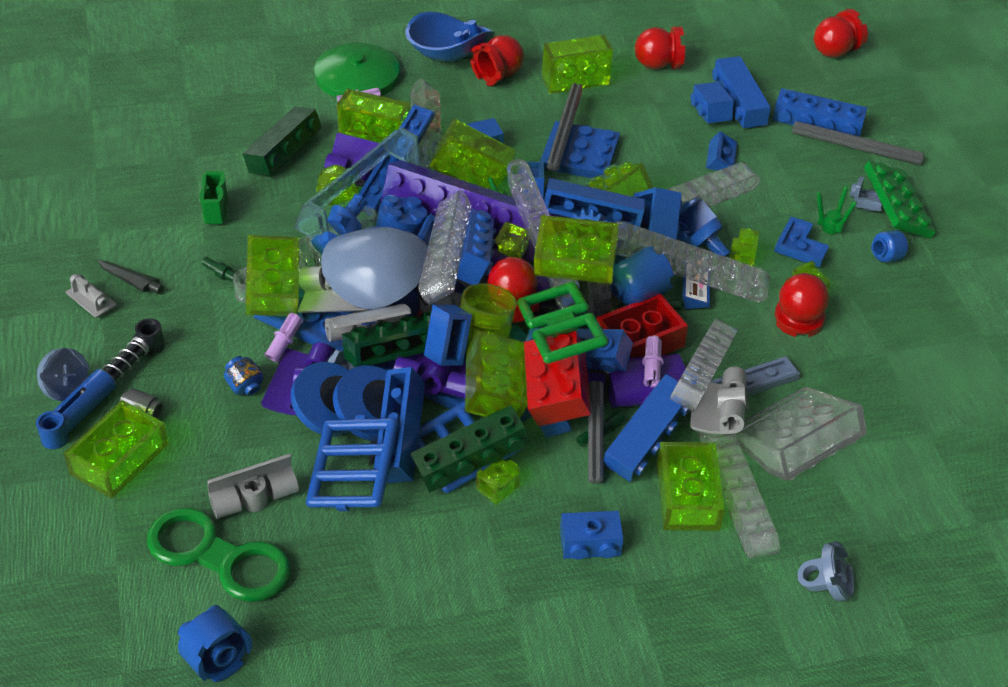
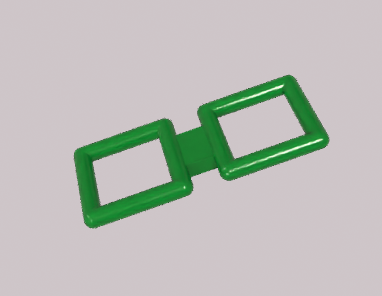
[517,282,608,364]

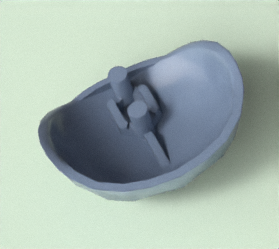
[321,226,432,309]

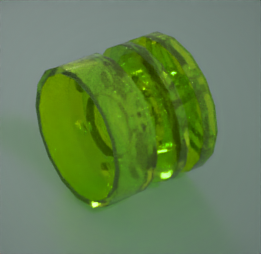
[460,284,517,352]

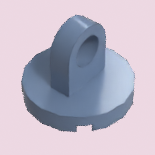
[37,348,89,401]
[797,541,855,602]

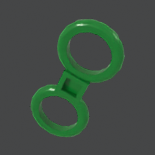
[147,508,290,602]

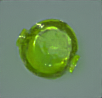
[316,165,358,206]

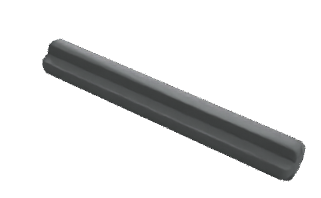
[588,381,603,484]

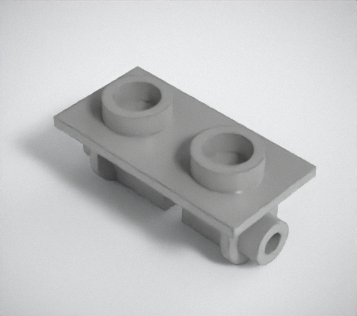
[66,274,117,319]

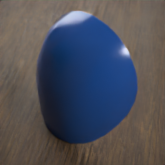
[405,11,495,62]

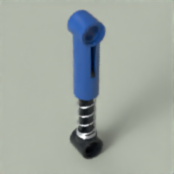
[36,318,165,449]

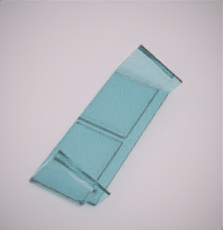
[294,127,421,239]

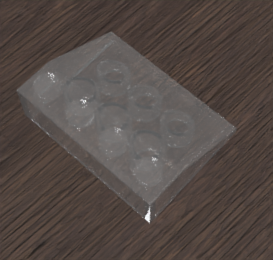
[728,387,867,481]

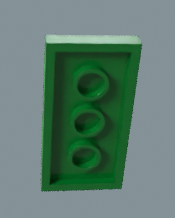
[864,161,936,239]

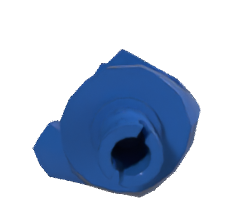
[311,194,368,255]
[676,197,731,261]

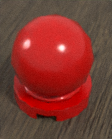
[813,9,868,58]
[634,26,685,70]
[470,35,525,86]
[487,257,540,322]
[774,273,829,337]

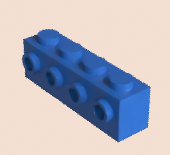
[712,56,771,128]
[773,88,867,137]
[542,178,645,233]
[453,208,496,287]
[522,328,633,373]
[374,367,425,483]
[603,374,693,482]

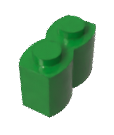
[199,171,228,224]

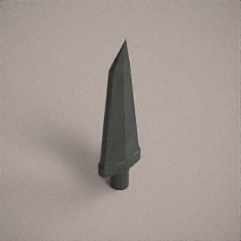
[97,259,164,295]

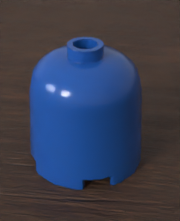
[609,246,674,306]

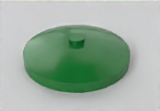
[314,43,400,98]

